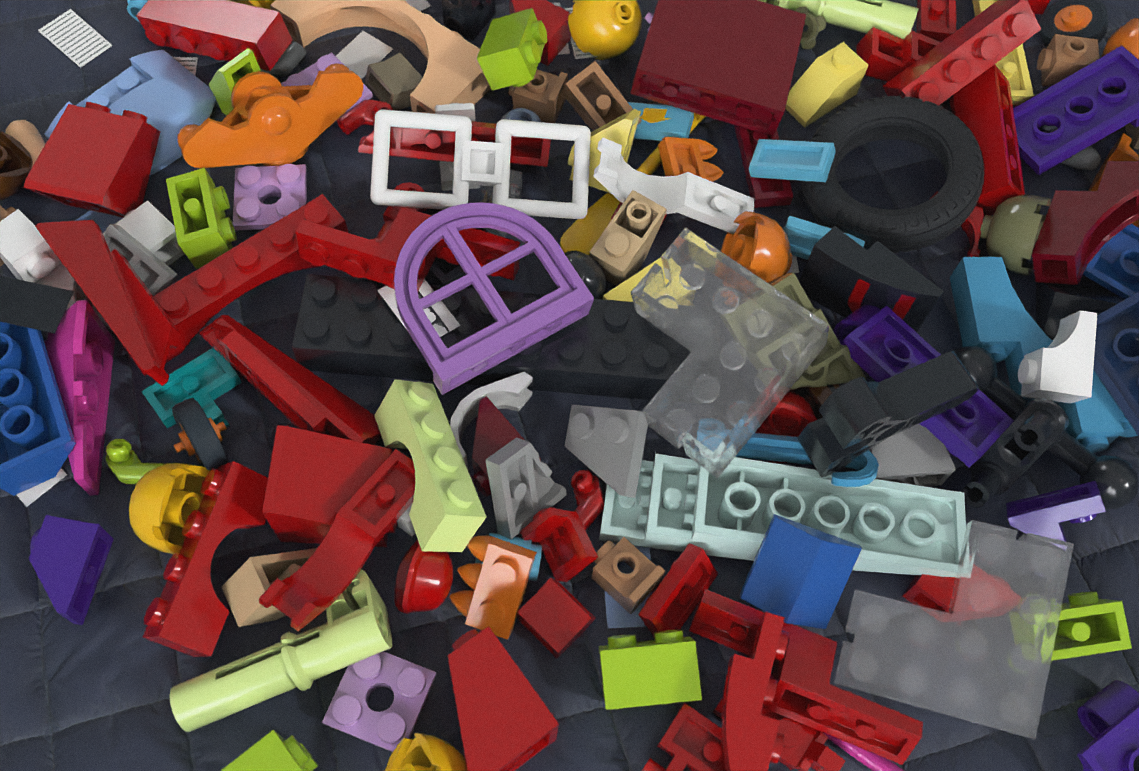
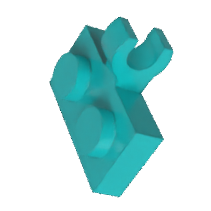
[141,348,242,429]

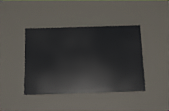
[0,276,74,333]

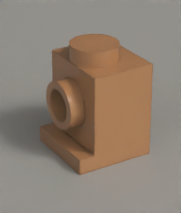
[509,69,568,123]
[591,537,665,614]

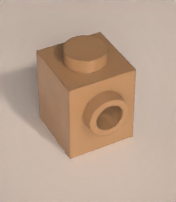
[1037,34,1099,87]

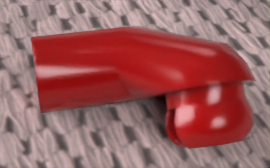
[571,470,604,530]

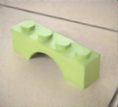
[374,379,486,552]

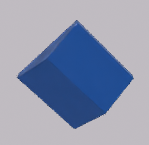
[1083,224,1139,299]
[740,514,862,629]

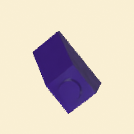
[29,515,114,625]

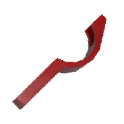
[259,449,415,631]

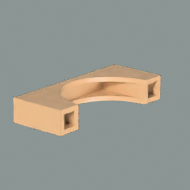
[270,0,491,114]

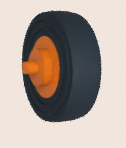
[1040,0,1108,47]
[172,398,228,471]

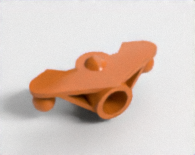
[177,63,364,168]

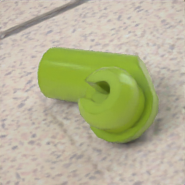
[105,439,164,484]

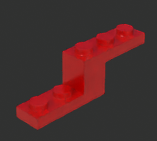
[295,207,520,292]
[689,589,923,765]

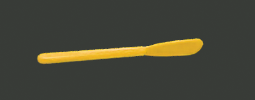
[560,113,706,255]

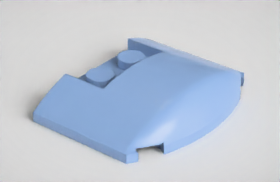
[44,50,220,175]

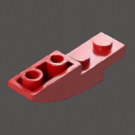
[722,612,789,771]

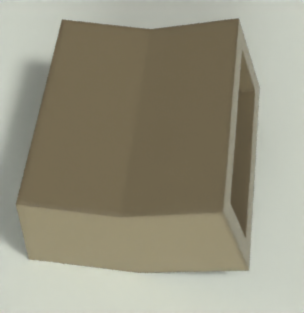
[365,52,423,110]

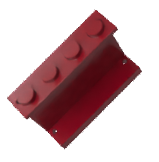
[630,0,806,136]

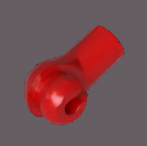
[337,100,393,135]

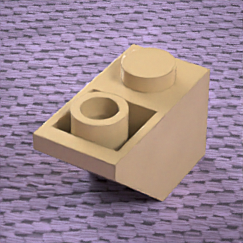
[589,190,667,286]

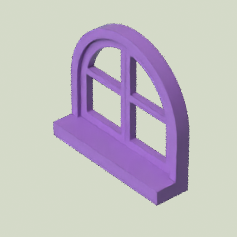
[394,202,594,395]

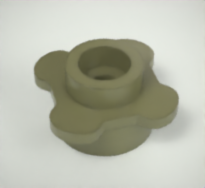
[795,7,826,50]

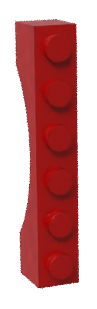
[111,194,348,376]

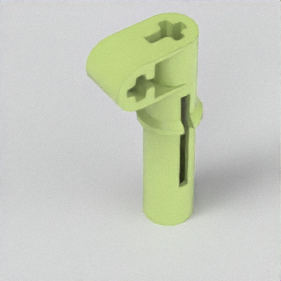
[759,0,919,39]
[170,570,392,732]

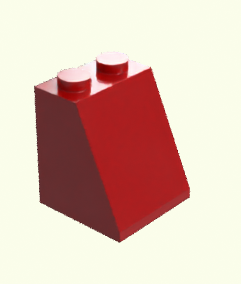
[24,102,161,218]
[262,425,397,547]
[448,626,559,771]

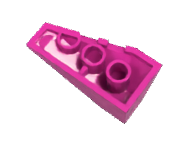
[44,300,115,496]

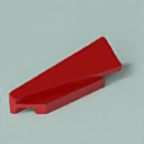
[358,121,551,167]
[35,220,181,386]
[199,315,382,445]

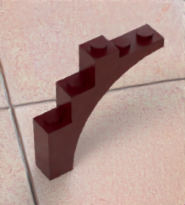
[1032,161,1139,285]

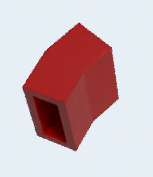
[517,578,596,659]

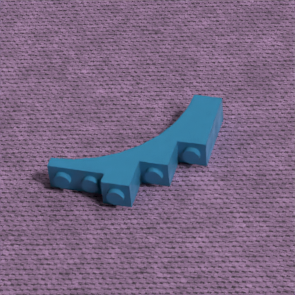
[949,257,1138,453]

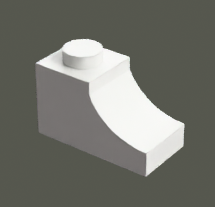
[0,209,62,283]
[1018,310,1097,404]

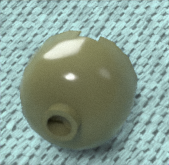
[980,195,1050,276]

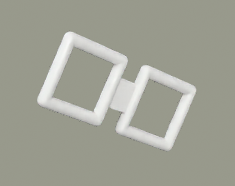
[370,109,591,219]

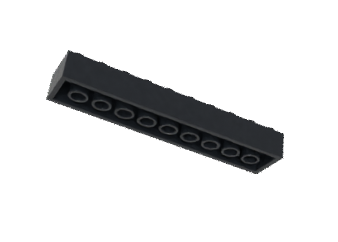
[292,274,720,405]

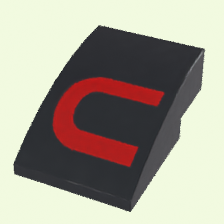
[799,226,944,333]

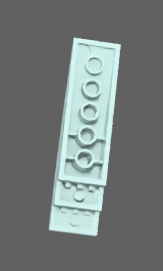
[599,452,968,578]

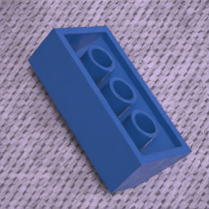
[0,322,76,496]

